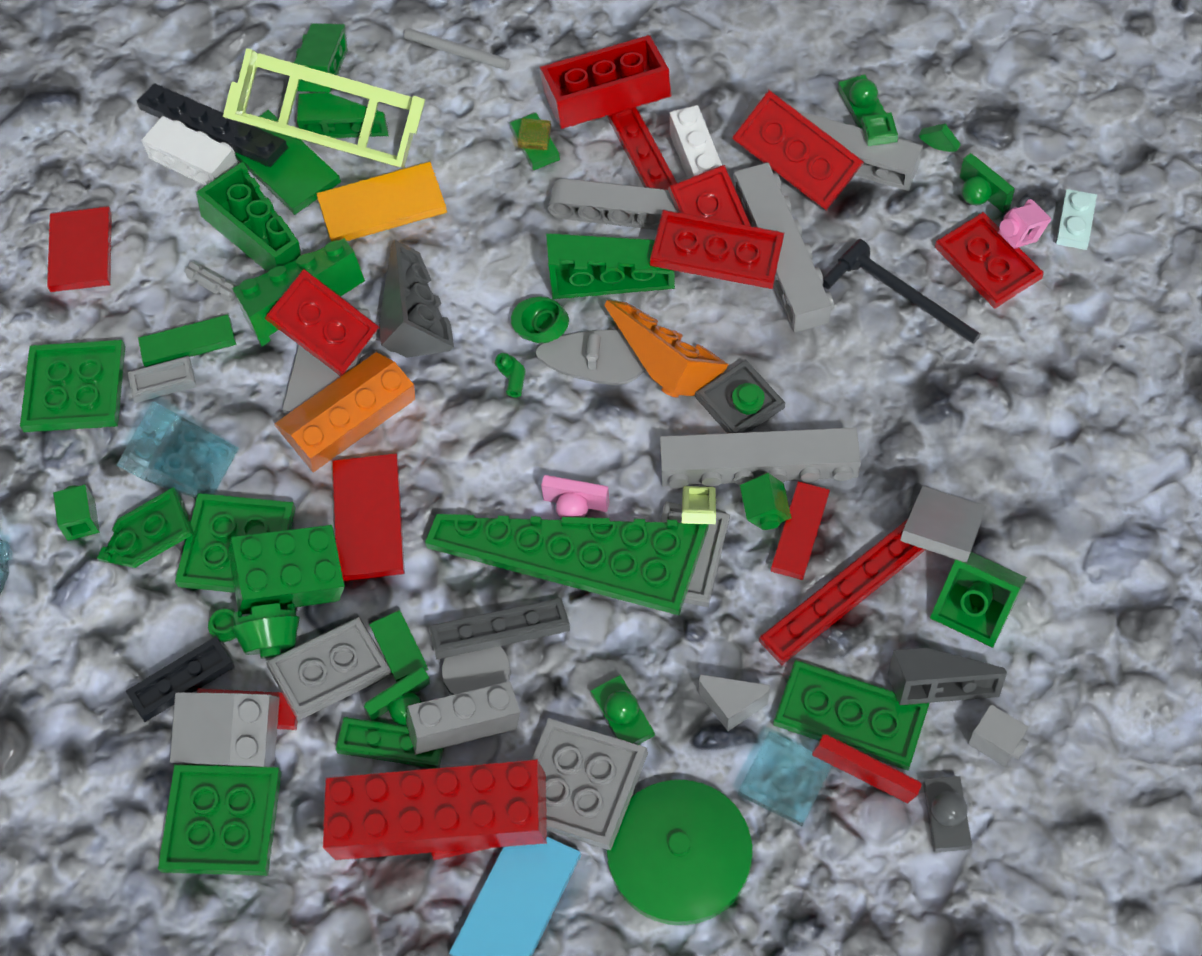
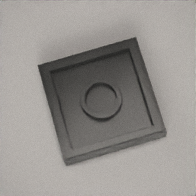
[695,359,785,433]

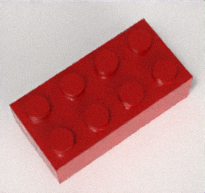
[540,35,671,129]

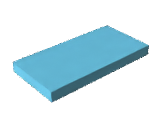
[449,837,581,956]

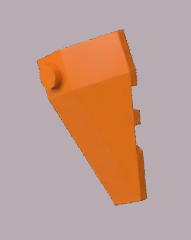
[604,300,729,398]

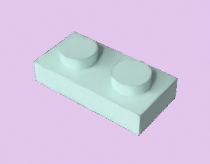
[1056,189,1097,250]

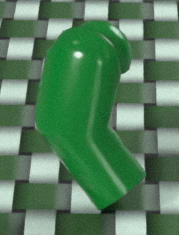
[495,353,526,398]

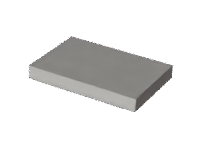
[900,486,987,562]
[660,502,730,608]
[266,617,391,721]

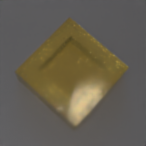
[518,118,552,150]

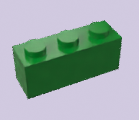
[291,23,348,93]

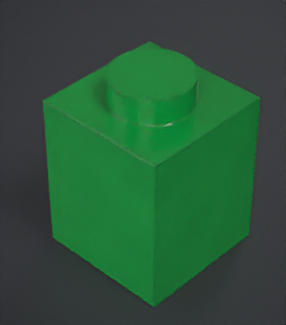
[740,473,791,530]
[53,484,100,541]

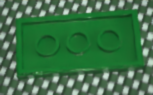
[235,110,341,215]
[773,660,930,771]

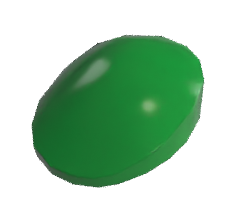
[511,297,569,343]

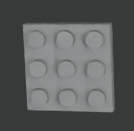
[531,718,648,851]

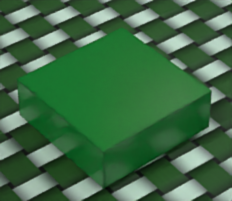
[861,112,898,146]

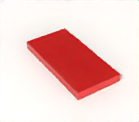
[732,90,864,211]
[650,210,784,289]
[333,453,405,581]

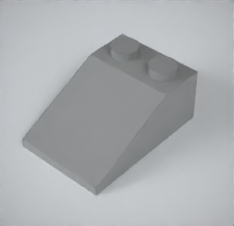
[170,693,280,767]

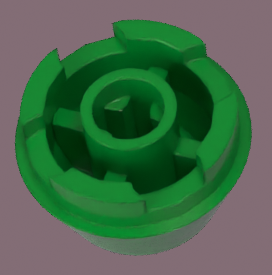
[231,603,300,659]

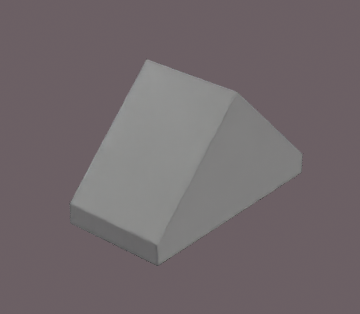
[699,674,770,731]

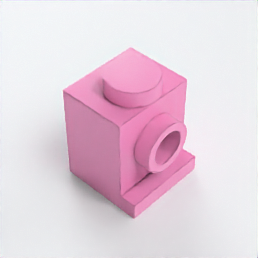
[998,199,1052,249]

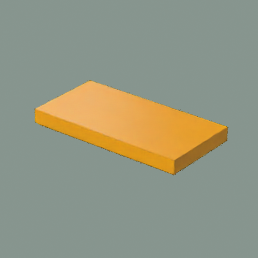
[316,162,447,242]

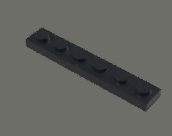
[136,83,288,167]

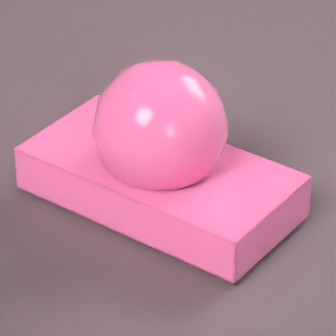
[541,475,610,520]

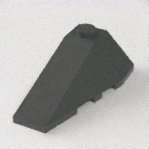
[379,240,454,358]

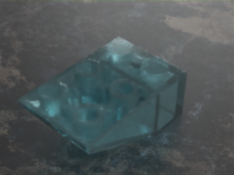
[116,401,239,499]

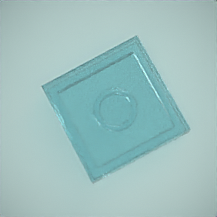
[738,731,833,827]

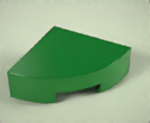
[918,123,961,152]

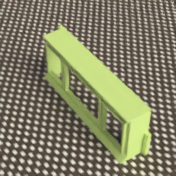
[223,48,426,169]

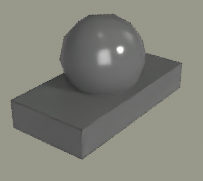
[923,776,972,853]

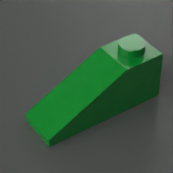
[297,92,389,138]

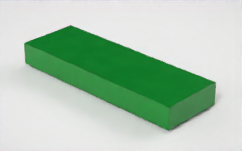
[138,314,237,367]
[335,717,444,768]

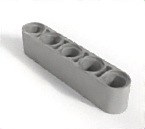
[548,179,678,230]

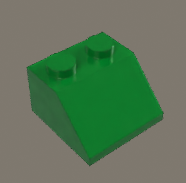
[930,552,1027,648]

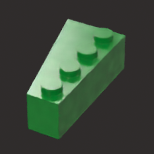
[196,162,301,272]
[546,233,675,299]
[232,238,365,347]

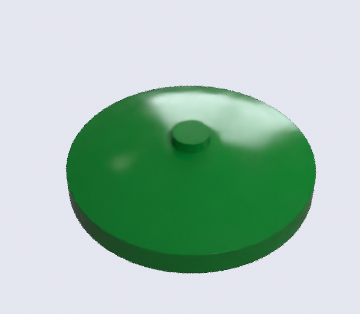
[607,780,752,925]

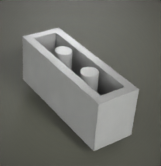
[406,681,520,755]

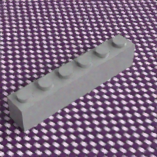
[740,98,923,191]
[734,162,834,333]
[660,427,861,489]

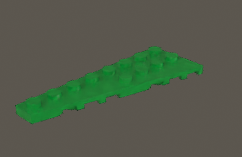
[425,514,709,616]

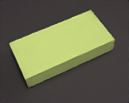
[682,486,716,524]

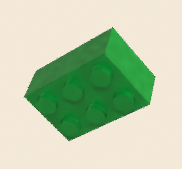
[228,525,345,614]

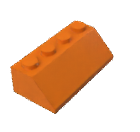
[274,352,415,473]

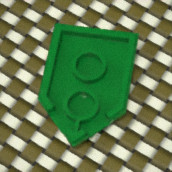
[97,487,194,568]

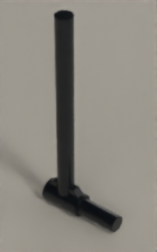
[823,239,981,344]

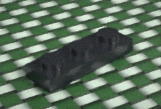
[126,636,235,722]

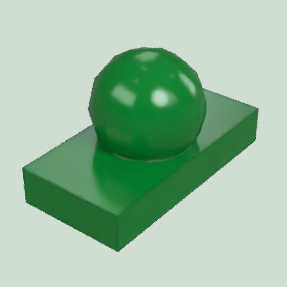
[838,74,886,129]
[959,153,1015,213]
[364,667,430,725]
[590,675,655,745]

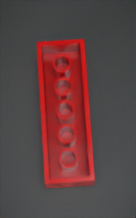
[323,760,547,860]

